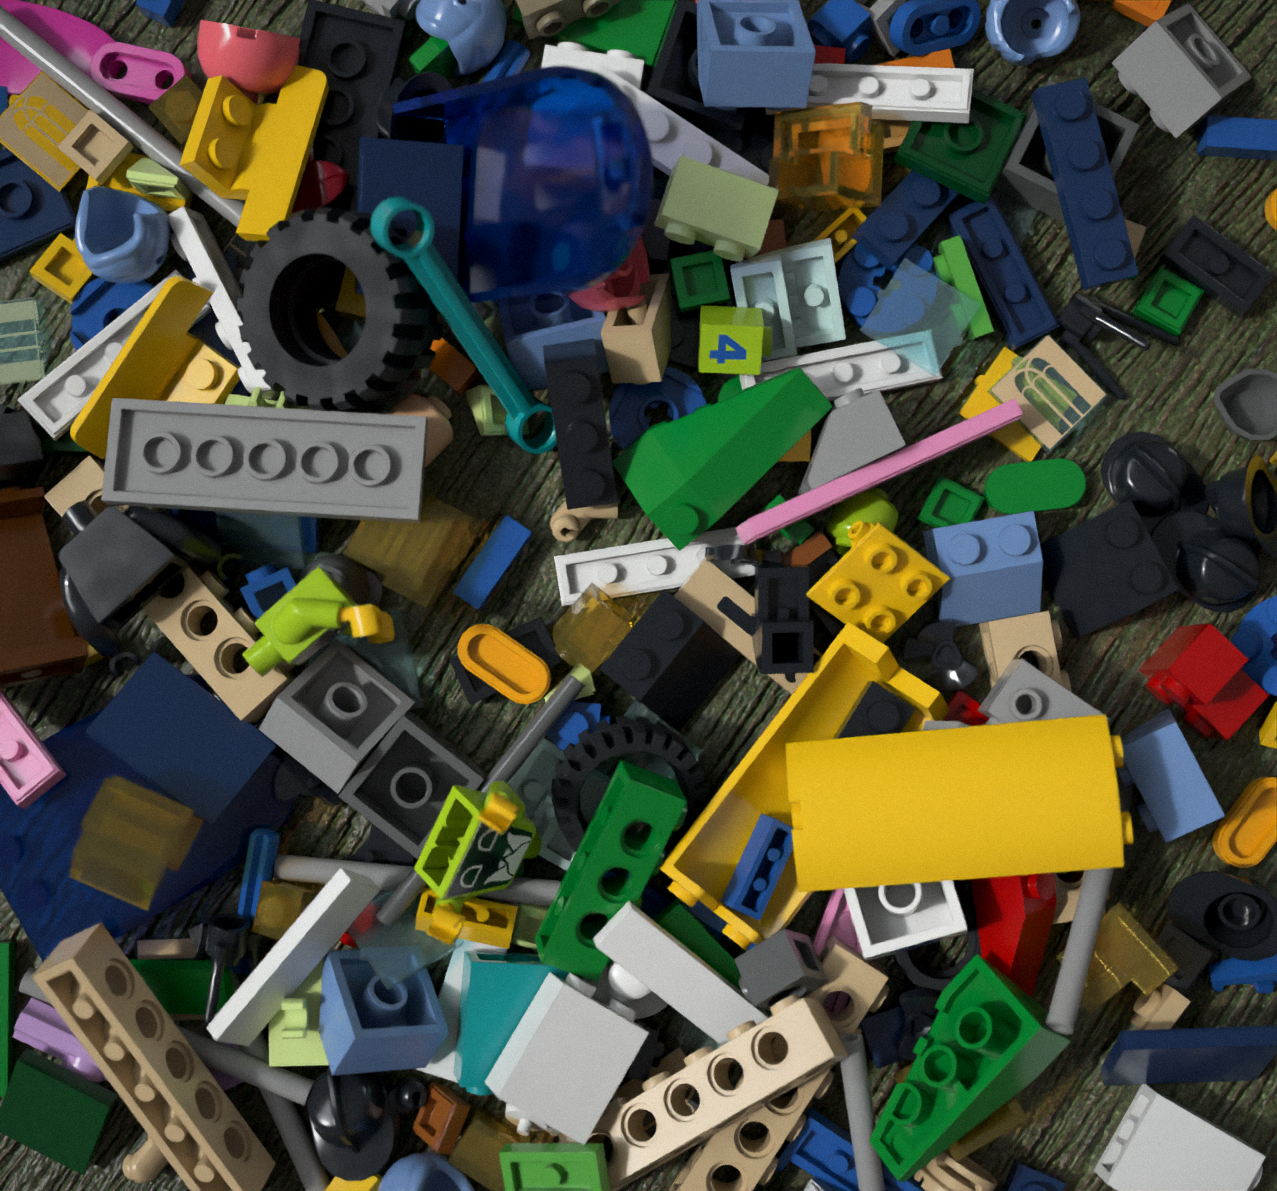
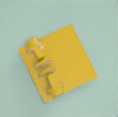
[806,521,950,643]

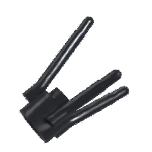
[1057,290,1180,400]
[194,913,260,1025]

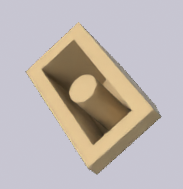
[601,273,671,385]

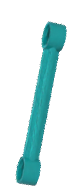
[371,197,557,454]

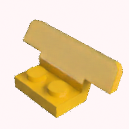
[179,65,329,241]
[70,276,240,459]

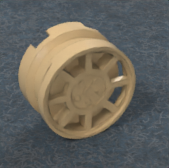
[914,1146,998,1191]

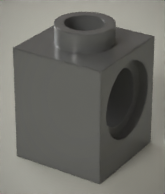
[734,929,829,1010]

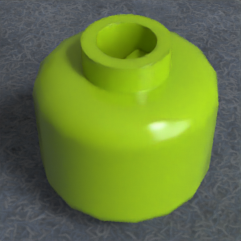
[826,487,899,557]

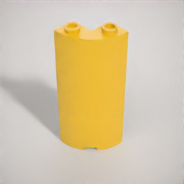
[659,622,949,950]
[786,714,1133,892]

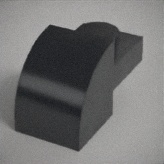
[751,564,813,674]

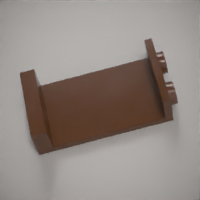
[0,485,88,688]

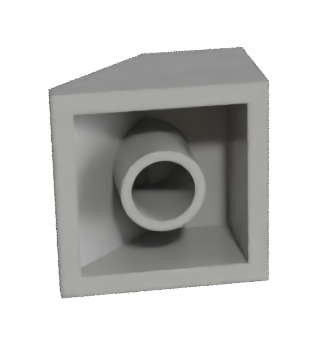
[1112,3,1252,138]
[798,388,906,495]
[259,639,415,794]

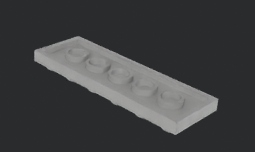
[101,398,428,524]

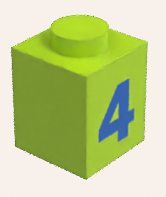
[698,305,772,375]

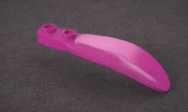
[0,0,192,108]

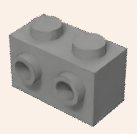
[978,659,1110,725]

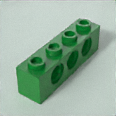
[534,760,687,982]

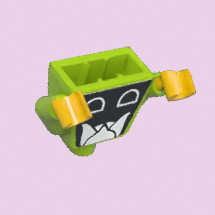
[242,566,395,677]
[414,781,541,946]

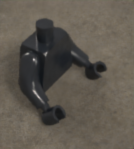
[59,501,245,677]

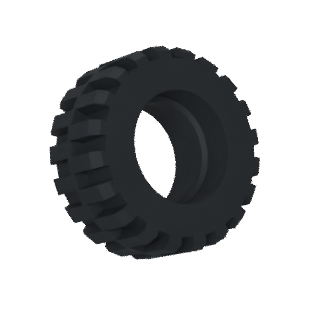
[237,208,443,411]

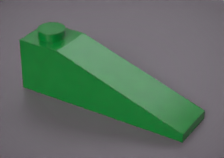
[612,367,833,551]
[869,954,1071,1183]

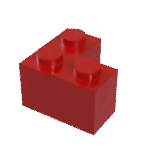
[1139,623,1269,740]

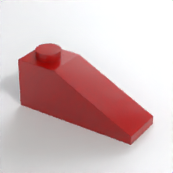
[971,872,1057,998]

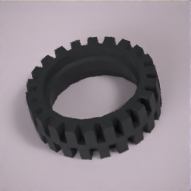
[551,716,707,873]

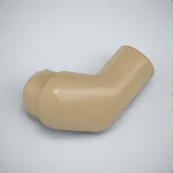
[550,494,618,542]
[122,1133,169,1183]

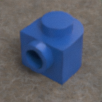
[807,0,871,64]
[239,563,296,620]
[548,701,610,750]

